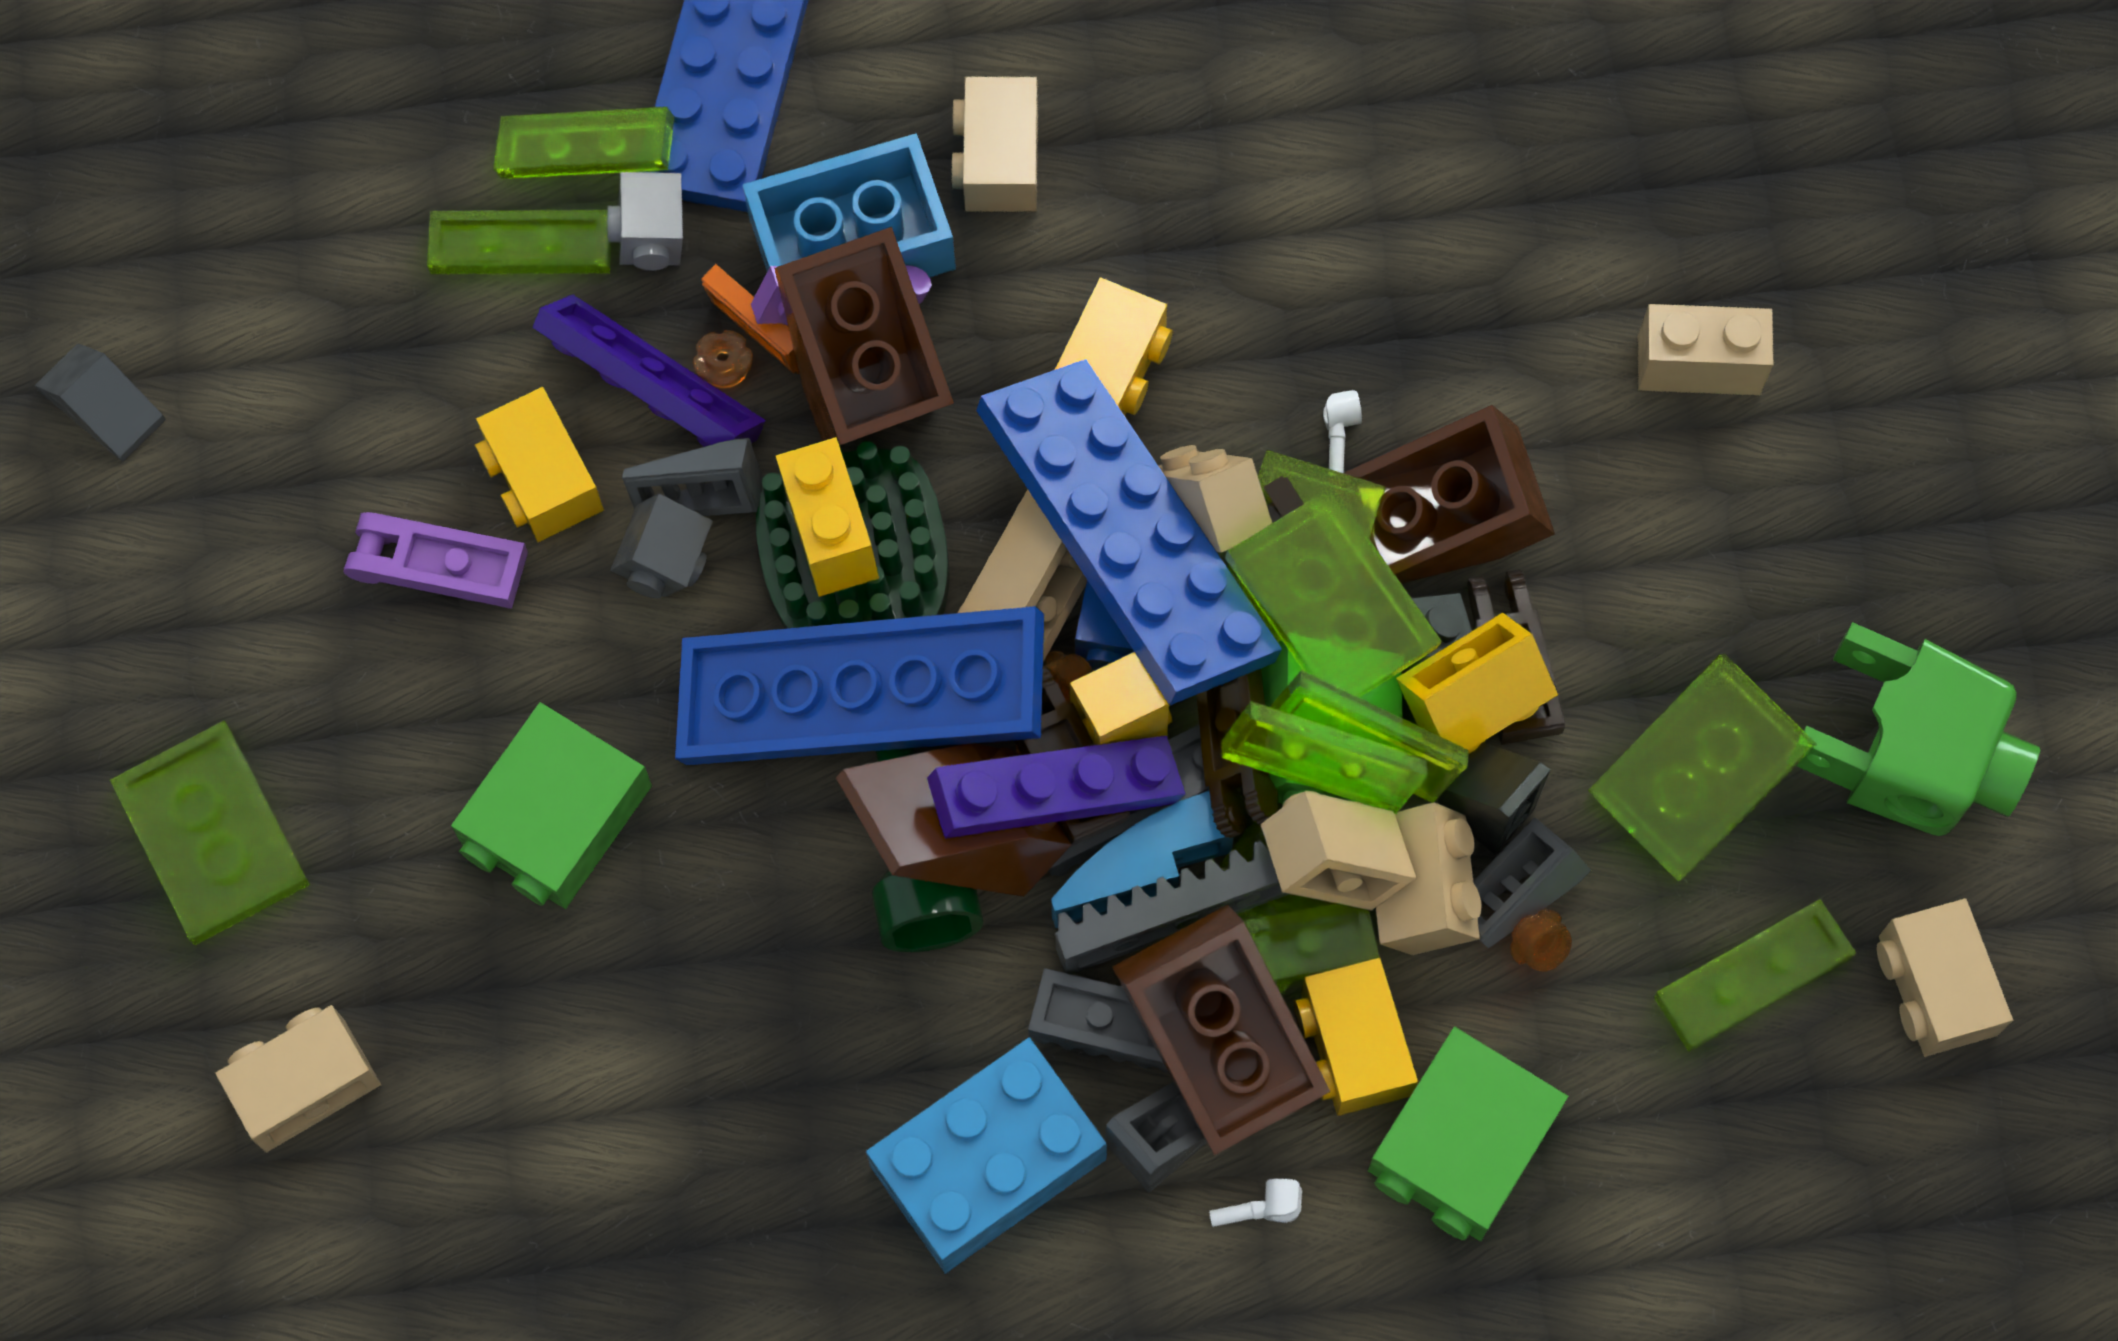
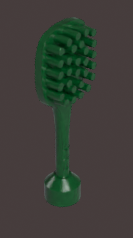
[756,441,983,952]

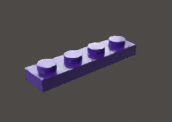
[532,294,766,447]
[927,735,1186,838]

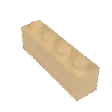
[958,490,1087,661]

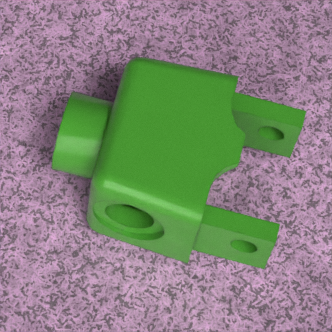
[1788,622,2040,836]

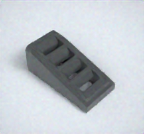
[622,438,763,516]
[1473,817,1591,949]

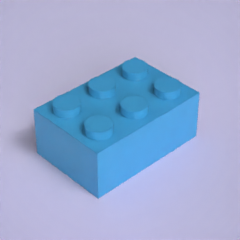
[742,133,956,277]
[866,1037,1107,1274]

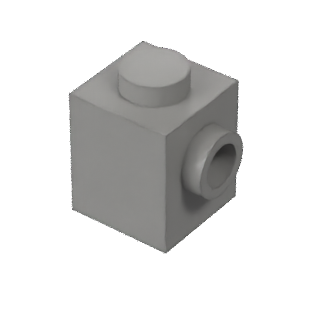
[607,172,683,271]

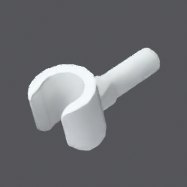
[1323,390,1362,478]
[1209,1179,1302,1227]

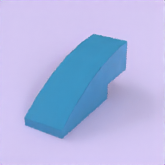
[1051,790,1233,928]

